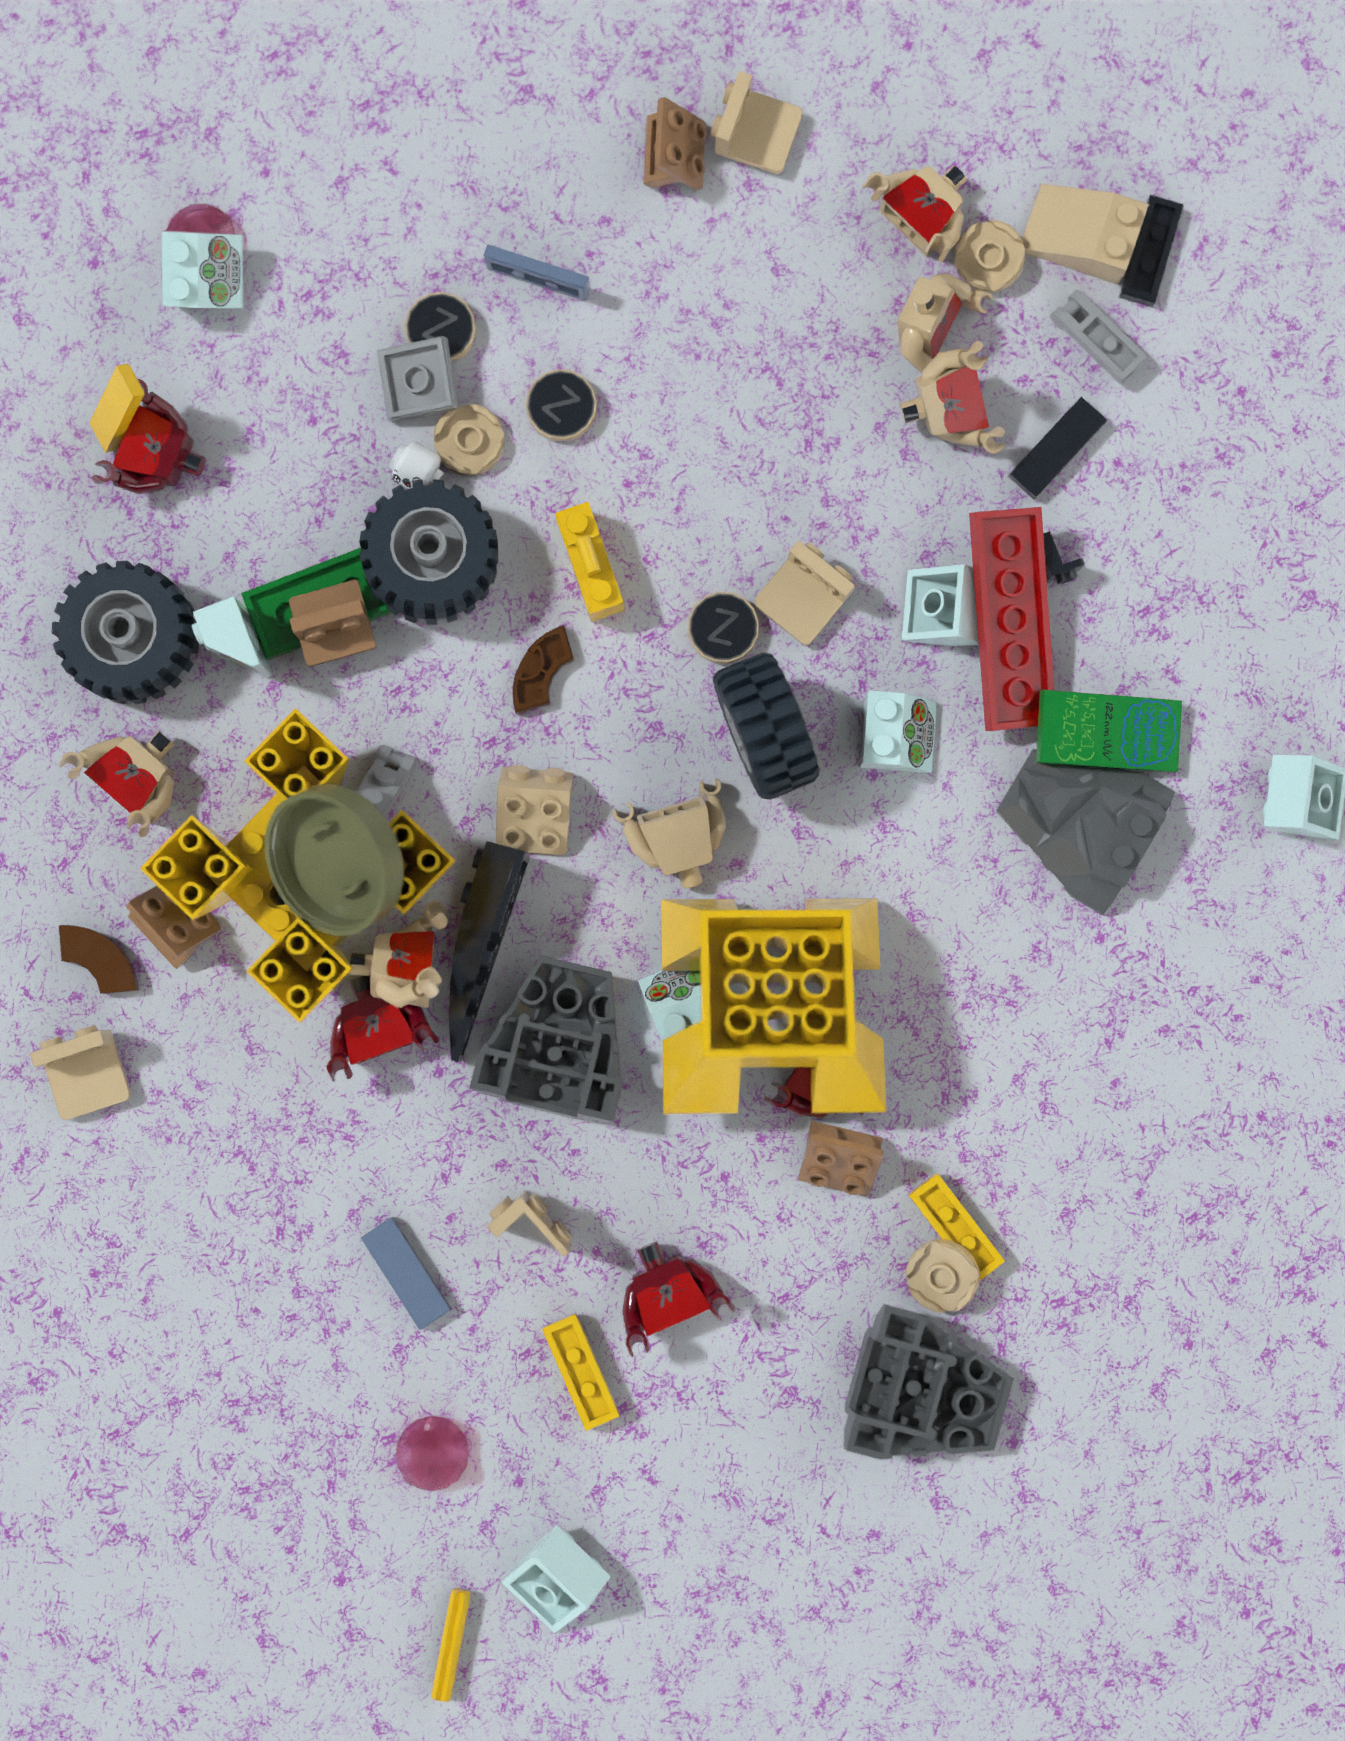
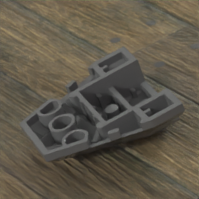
[996,749,1175,915]
[469,955,622,1123]
[844,1304,1014,1460]

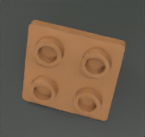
[644,97,706,190]
[289,580,377,667]
[126,886,221,969]
[798,1121,884,1196]

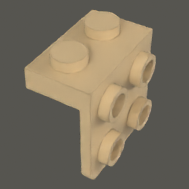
[711,71,803,174]
[754,540,855,646]
[496,765,574,855]
[30,1025,131,1120]
[487,1190,572,1257]

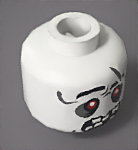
[388,441,444,490]

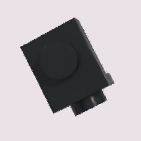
[1043,531,1085,585]

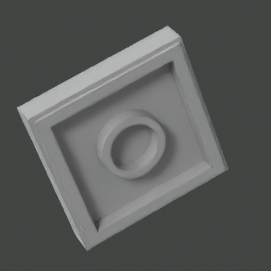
[377,336,459,422]

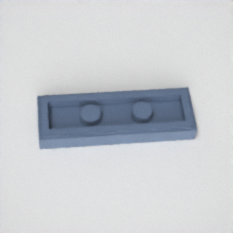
[484,244,590,300]
[361,1217,452,1330]

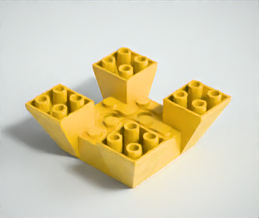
[140,708,456,1023]
[661,898,887,1114]

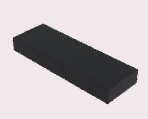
[1119,194,1184,307]
[1008,397,1107,500]

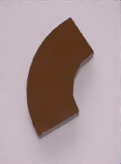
[513,625,574,715]
[59,925,139,994]

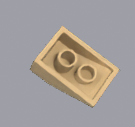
[1022,184,1149,285]

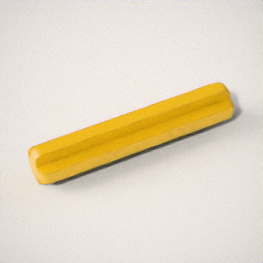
[431,1588,471,1702]

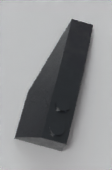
[449,841,530,1063]

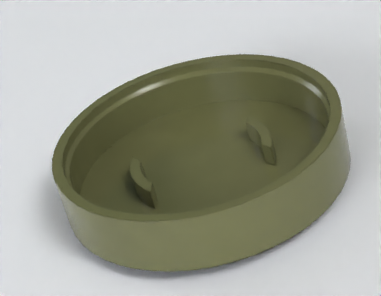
[265,784,404,936]

